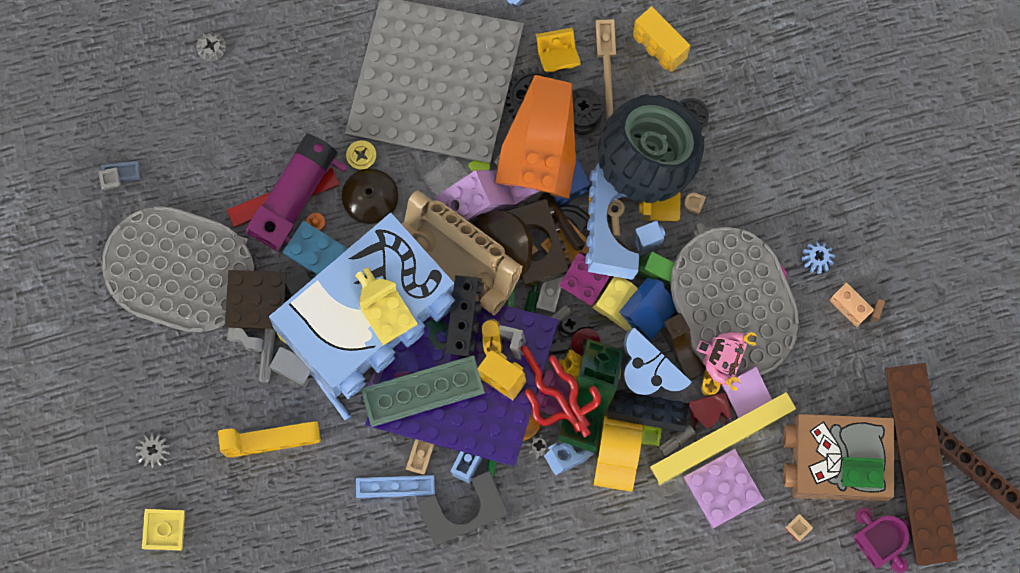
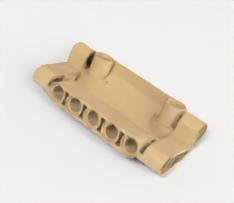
[402,190,522,315]

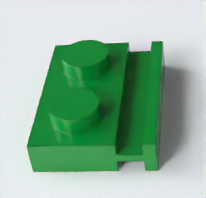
[842,457,884,489]

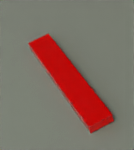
[227,168,340,228]

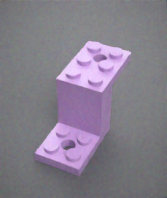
[434,170,540,221]

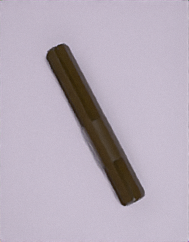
[540,192,585,251]

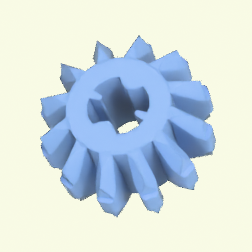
[802,241,835,274]

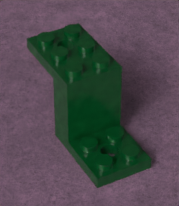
[557,338,624,453]

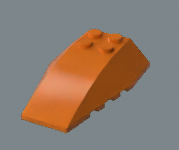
[495,75,576,199]

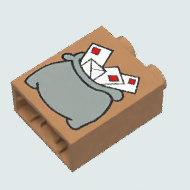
[783,414,894,502]

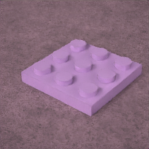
[683,449,764,529]

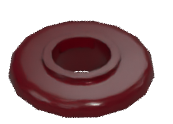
[571,328,600,357]

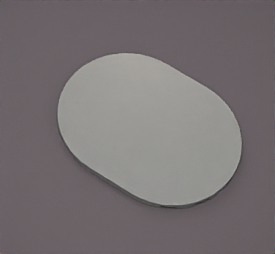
[102,206,255,333]
[671,227,799,376]

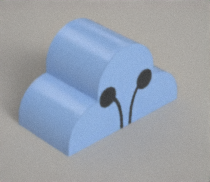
[622,327,691,395]

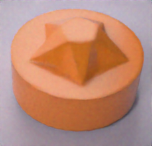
[306,213,326,231]

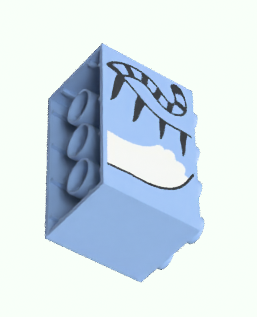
[269,213,455,399]

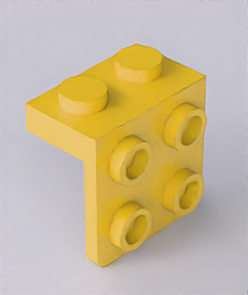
[536,28,581,72]
[639,192,681,222]

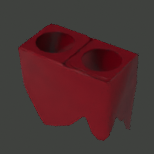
[688,392,733,431]

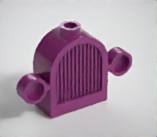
[852,508,910,573]

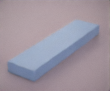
[356,475,435,498]

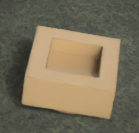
[785,514,813,542]

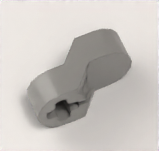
[227,328,263,352]

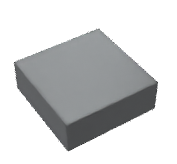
[98,167,122,191]

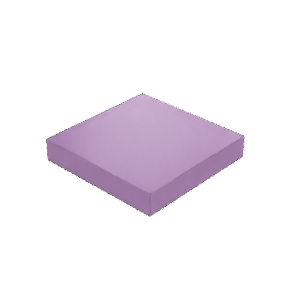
[721,366,772,418]

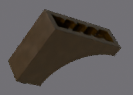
[661,313,705,380]

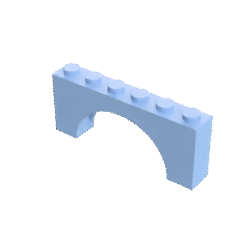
[585,163,639,280]

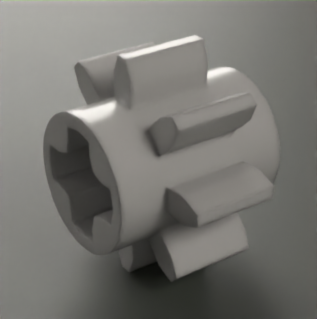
[527,434,549,459]

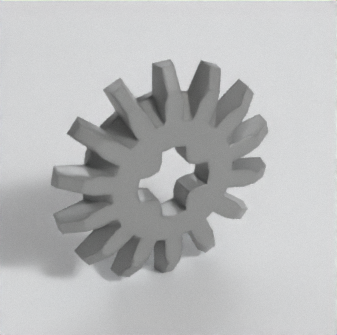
[135,433,170,468]

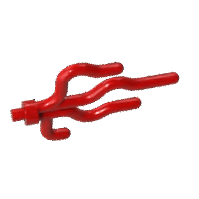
[521,345,601,437]

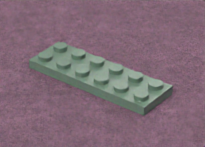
[361,355,485,427]

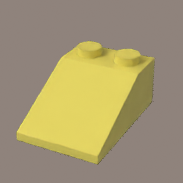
[591,276,638,332]

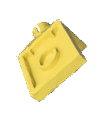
[355,267,418,346]

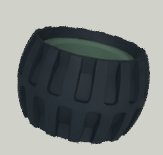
[598,94,704,203]

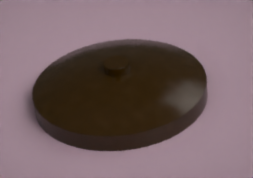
[472,210,532,280]

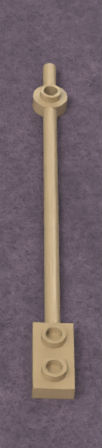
[595,19,625,237]

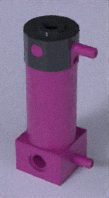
[246,134,348,253]

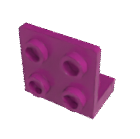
[559,251,610,305]
[536,369,571,420]

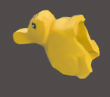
[559,350,582,378]

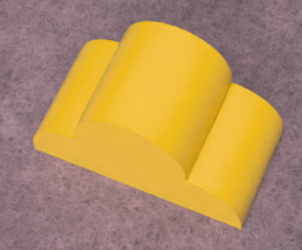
[593,409,643,492]

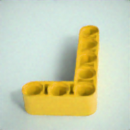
[218,422,321,457]

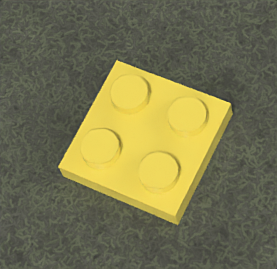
[142,509,185,551]

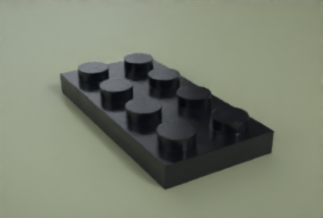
[607,390,688,432]

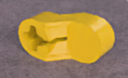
[482,319,503,355]
[701,369,721,397]

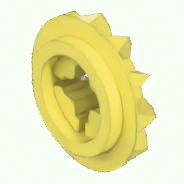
[346,140,376,170]

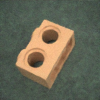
[829,283,874,327]

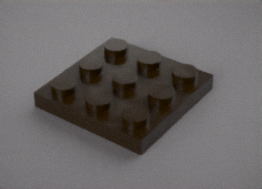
[225,270,287,330]

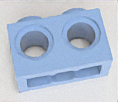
[544,442,594,476]

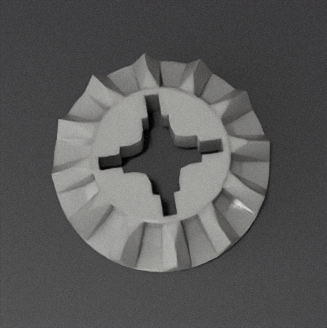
[196,32,226,61]

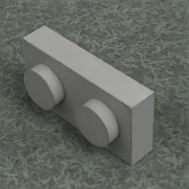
[536,277,564,314]

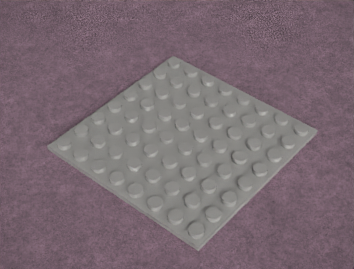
[345,0,524,164]

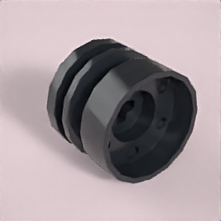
[572,88,603,135]

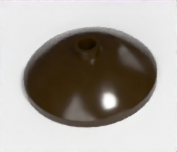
[342,169,399,224]

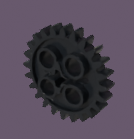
[505,67,559,119]

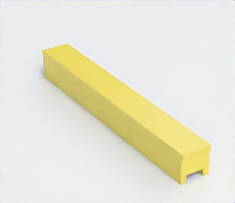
[650,392,796,486]

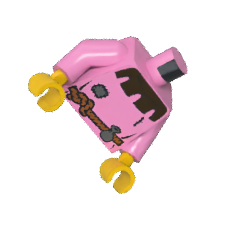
[696,332,758,391]

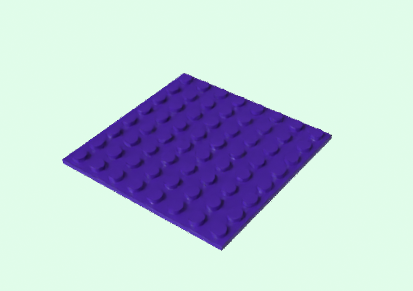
[365,294,559,467]

